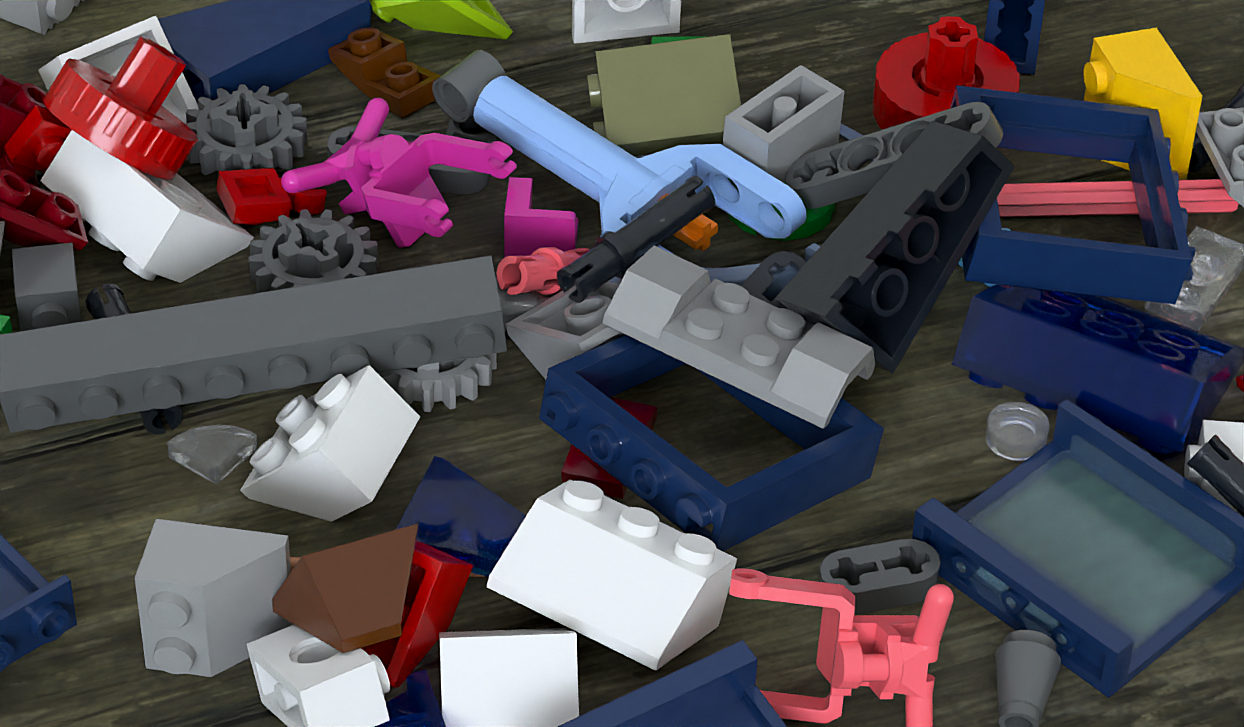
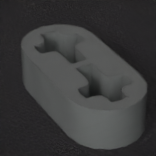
[818,539,940,615]

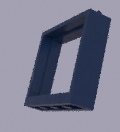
[950,85,1196,305]
[539,335,884,551]

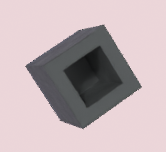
[12,243,82,331]

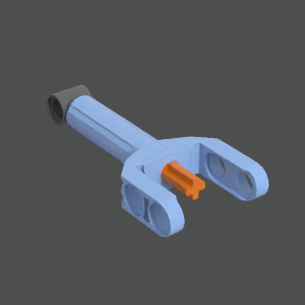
[432,50,807,254]

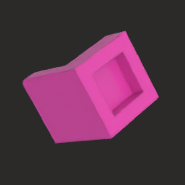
[504,177,578,258]

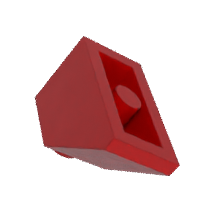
[361,540,473,688]

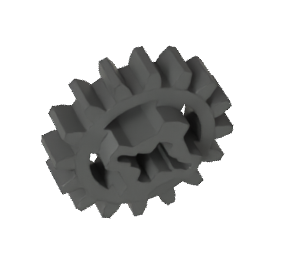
[186,84,308,175]
[248,209,378,293]

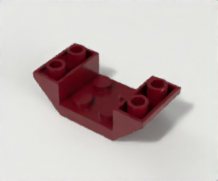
[0,74,88,251]

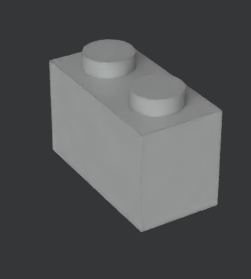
[723,65,845,183]

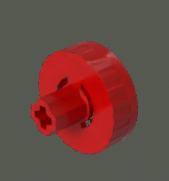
[872,16,1020,130]
[43,36,198,180]

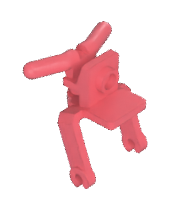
[729,568,954,727]

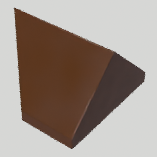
[272,523,419,653]

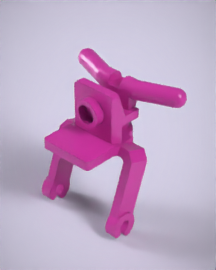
[281,98,517,248]

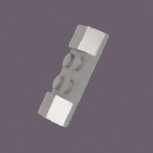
[602,245,875,429]

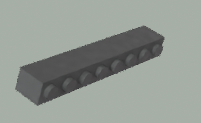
[0,255,507,433]

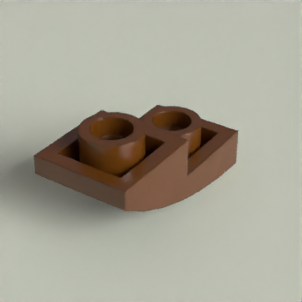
[328,27,441,118]

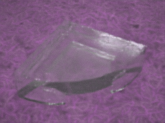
[167,425,258,485]

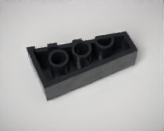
[775,121,1015,374]

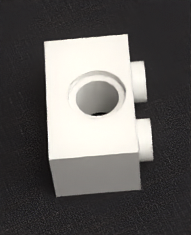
[246,625,390,727]

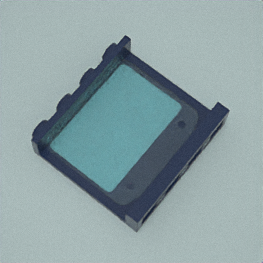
[912,399,1244,698]

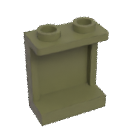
[587,34,741,155]

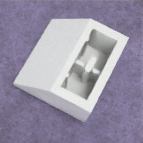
[240,365,420,522]

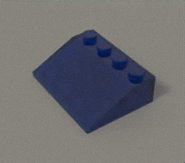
[952,284,1244,454]

